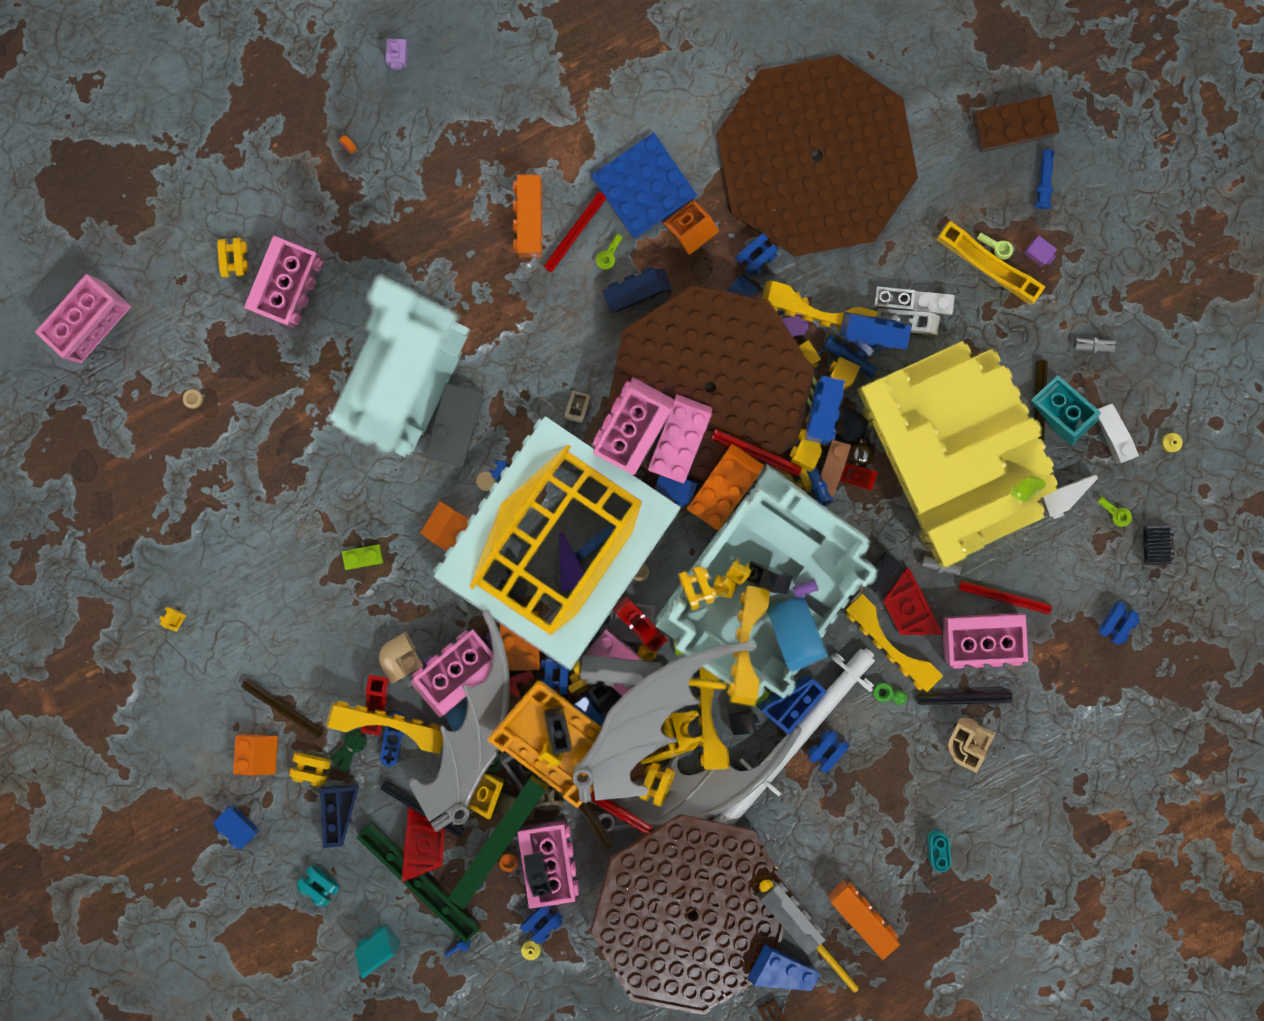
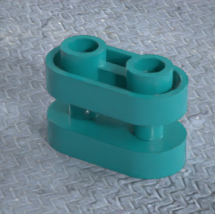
[927,830,951,872]
[296,864,341,907]

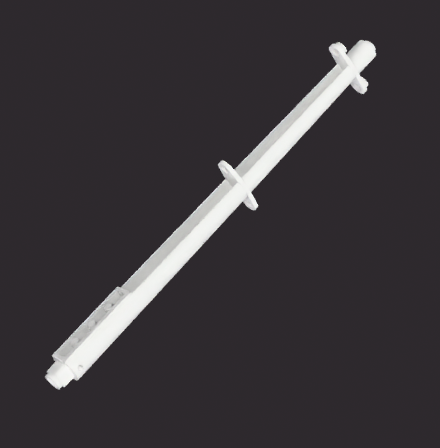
[711,648,875,825]

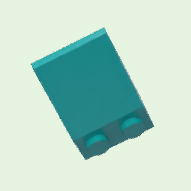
[1031,375,1101,446]
[354,924,401,979]

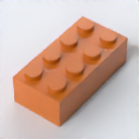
[513,175,542,258]
[687,444,764,531]
[827,880,900,960]

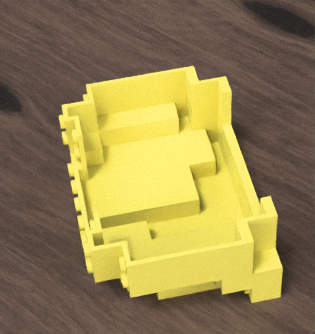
[857,341,1058,568]

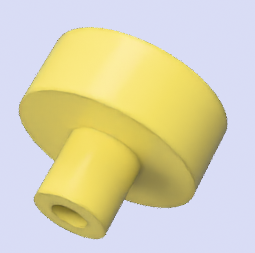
[1161,433,1183,452]
[521,940,541,960]

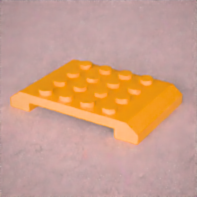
[488,680,602,808]

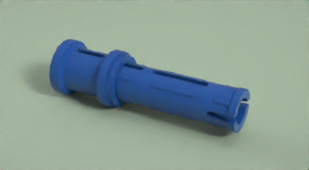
[1034,149,1055,209]
[822,335,878,378]
[806,466,834,507]

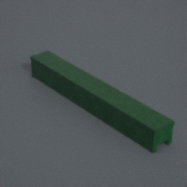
[448,774,549,910]
[357,821,481,943]

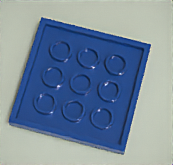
[591,132,697,240]

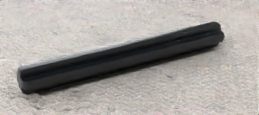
[917,692,1013,705]
[380,781,465,838]

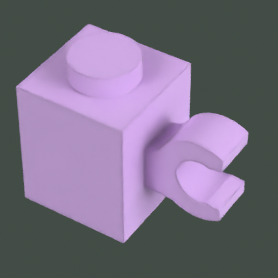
[386,39,408,69]

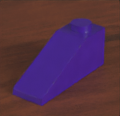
[559,533,584,591]

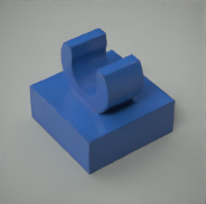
[856,340,882,359]
[489,460,511,481]

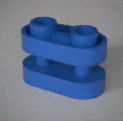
[735,233,779,276]
[1098,601,1140,645]
[541,655,569,695]
[807,730,850,774]
[519,905,563,944]

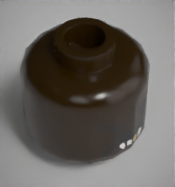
[848,438,875,467]

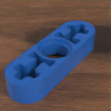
[575,517,620,561]
[380,711,405,767]

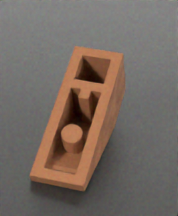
[814,440,851,497]

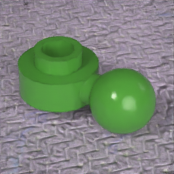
[873,682,907,706]

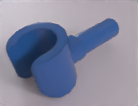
[444,939,471,957]

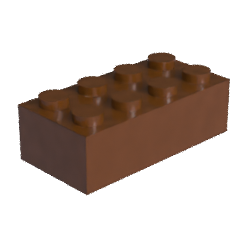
[972,94,1060,153]

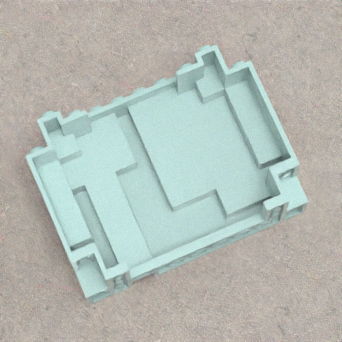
[330,277,471,457]
[655,464,877,698]

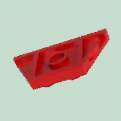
[882,568,943,635]
[401,807,445,882]

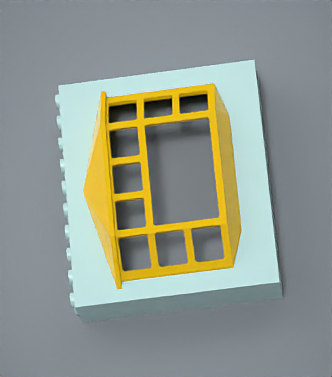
[433,416,681,671]

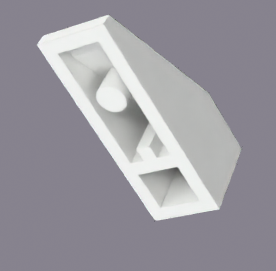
[877,308,940,335]
[1098,403,1139,464]
[1040,475,1098,519]

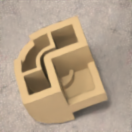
[379,631,423,684]
[948,718,995,773]

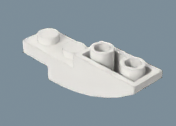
[875,287,955,315]

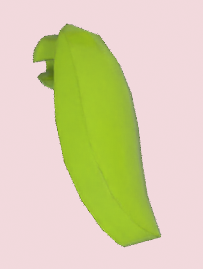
[1011,477,1046,502]

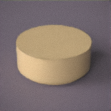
[183,389,203,409]
[476,472,496,491]
[633,563,649,581]

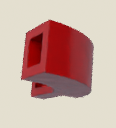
[612,596,668,653]
[361,675,389,736]

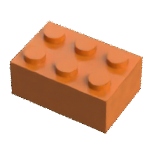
[499,611,541,671]

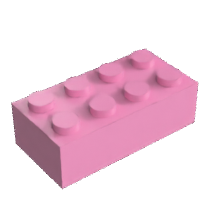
[648,394,712,483]
[581,629,644,696]

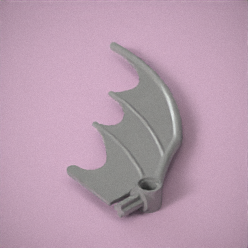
[409,610,510,832]
[573,642,757,803]
[581,726,801,833]

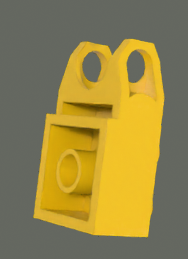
[641,711,706,764]

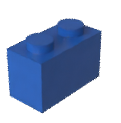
[654,475,697,507]
[213,804,260,850]

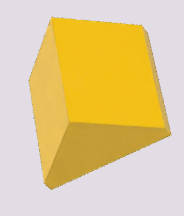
[468,772,505,819]

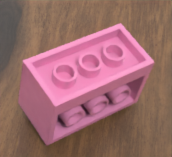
[244,235,324,328]
[35,274,131,364]
[592,377,674,475]
[942,613,1028,668]
[410,630,493,718]
[518,819,579,909]

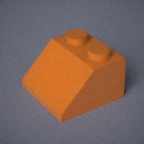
[662,199,719,255]
[420,501,469,551]
[233,733,278,776]

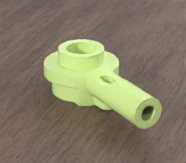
[977,233,1013,260]

